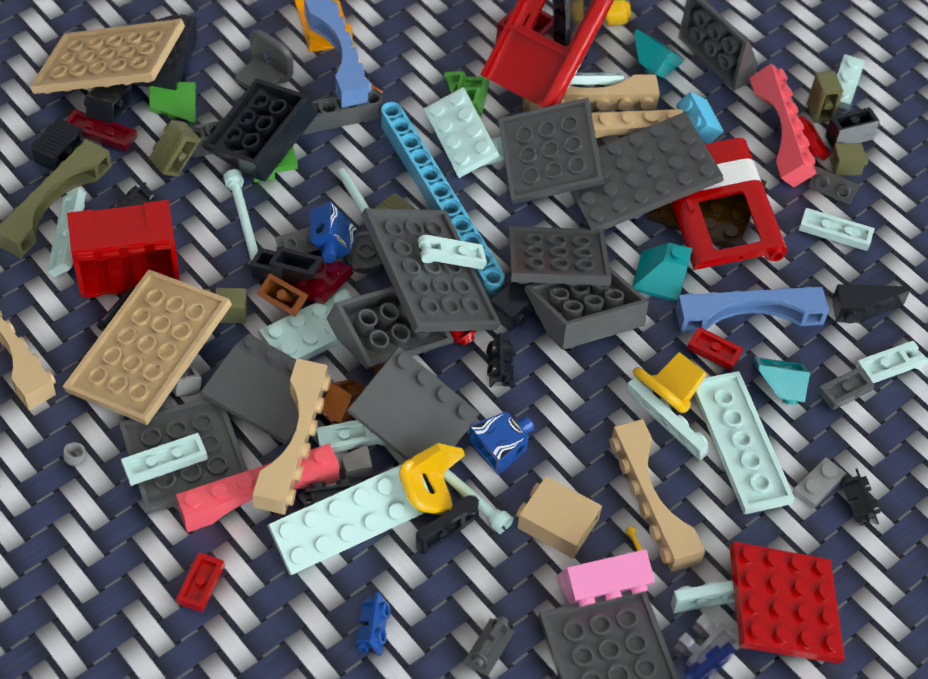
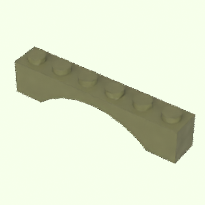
[0,139,112,259]

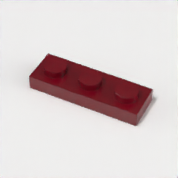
[66,109,137,152]

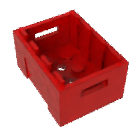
[67,200,180,298]

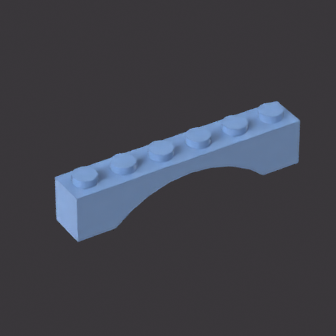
[304,0,371,108]
[675,287,829,333]

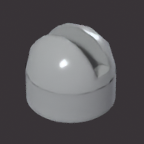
[63,442,86,466]

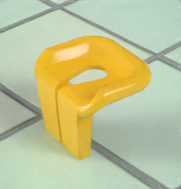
[633,352,707,413]
[399,443,465,515]

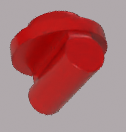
[449,331,477,346]

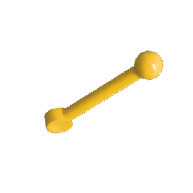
[626,526,653,572]

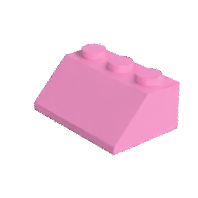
[556,550,655,607]

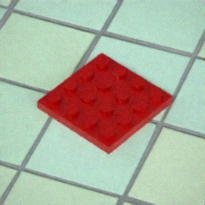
[729,542,845,664]

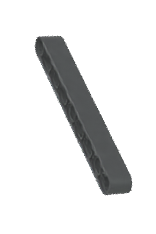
[190,89,383,157]

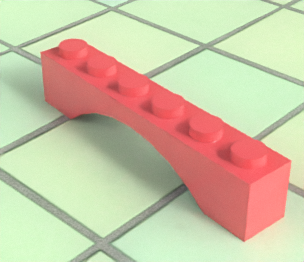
[750,64,817,187]
[176,444,340,533]

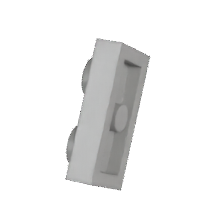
[792,457,847,510]

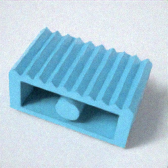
[676,92,724,144]

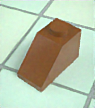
[257,273,308,317]
[322,379,366,424]

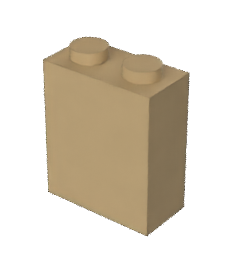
[516,476,602,559]

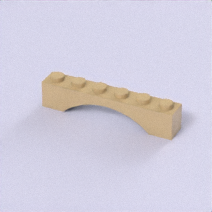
[522,75,659,111]
[592,109,683,138]
[0,311,56,410]
[252,358,331,515]
[610,419,705,572]

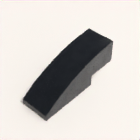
[249,247,324,282]

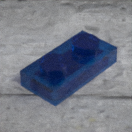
[685,641,736,679]

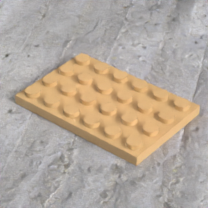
[30,19,185,94]
[62,270,232,425]

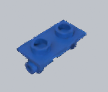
[355,592,390,656]

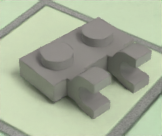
[674,614,739,679]

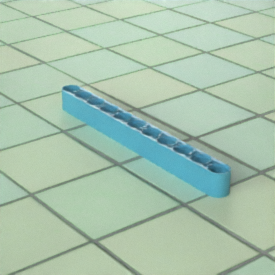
[381,102,505,299]

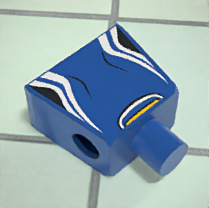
[310,201,358,263]
[468,412,534,475]

